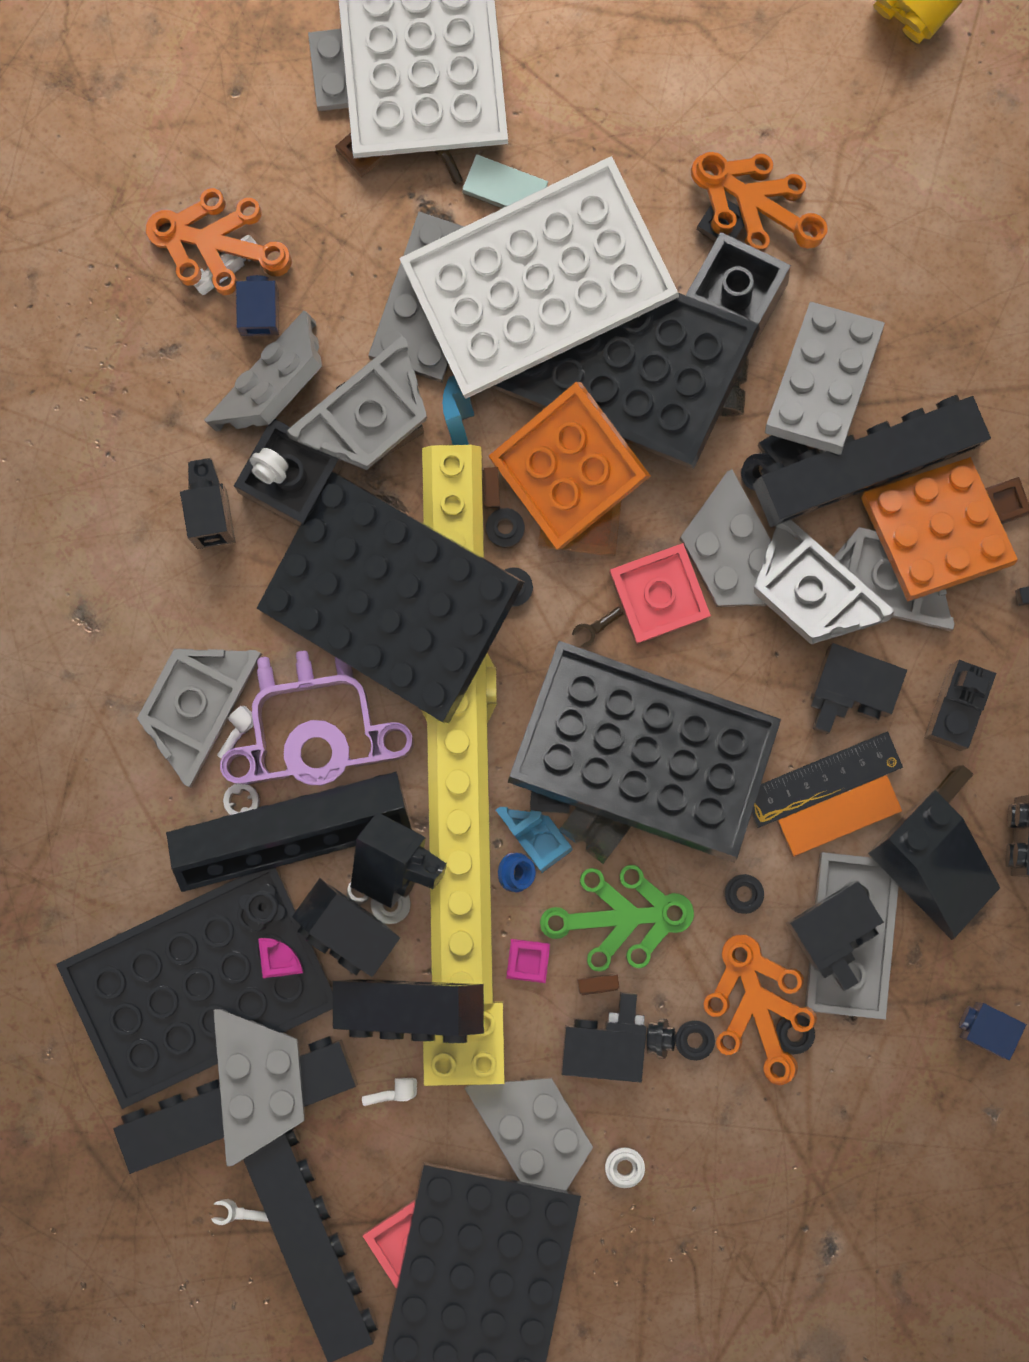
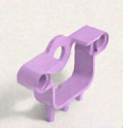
[220,651,414,786]

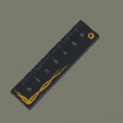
[751,731,903,828]

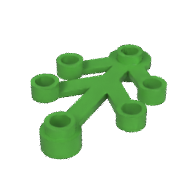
[540,865,694,972]

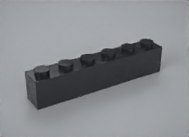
[752,395,991,528]
[166,771,412,892]
[113,1036,358,1174]
[243,1127,379,1362]

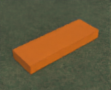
[777,775,902,857]

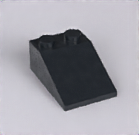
[868,790,1000,940]

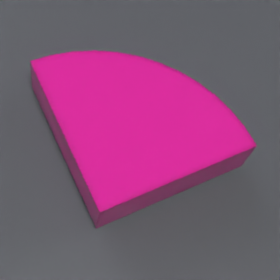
[258,938,304,978]

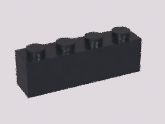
[333,979,484,1043]

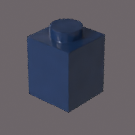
[236,275,279,336]
[959,1002,1027,1061]

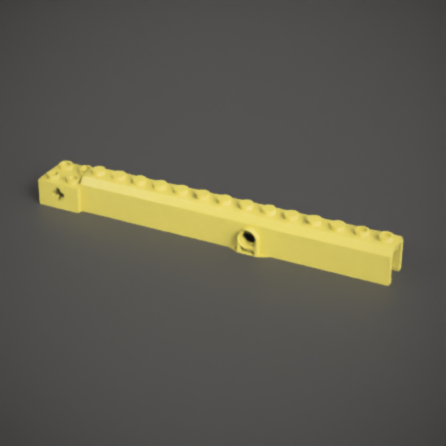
[421,445,505,1086]

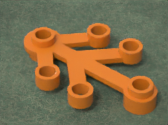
[691,152,828,252]
[146,188,292,295]
[704,934,817,1085]

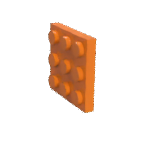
[489,382,651,549]
[861,457,1018,602]

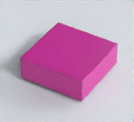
[506,939,550,983]

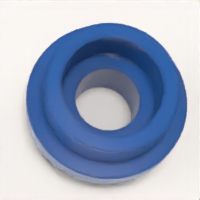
[498,852,536,892]

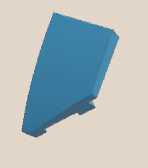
[442,375,475,445]
[496,807,573,873]

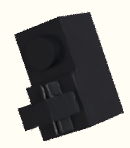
[180,458,236,549]
[810,643,907,734]
[924,660,997,751]
[350,812,447,908]
[786,881,884,991]
[561,992,647,1083]

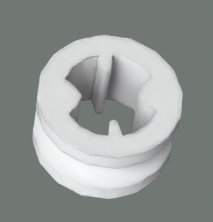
[223,784,260,815]

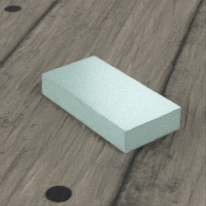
[462,154,548,208]

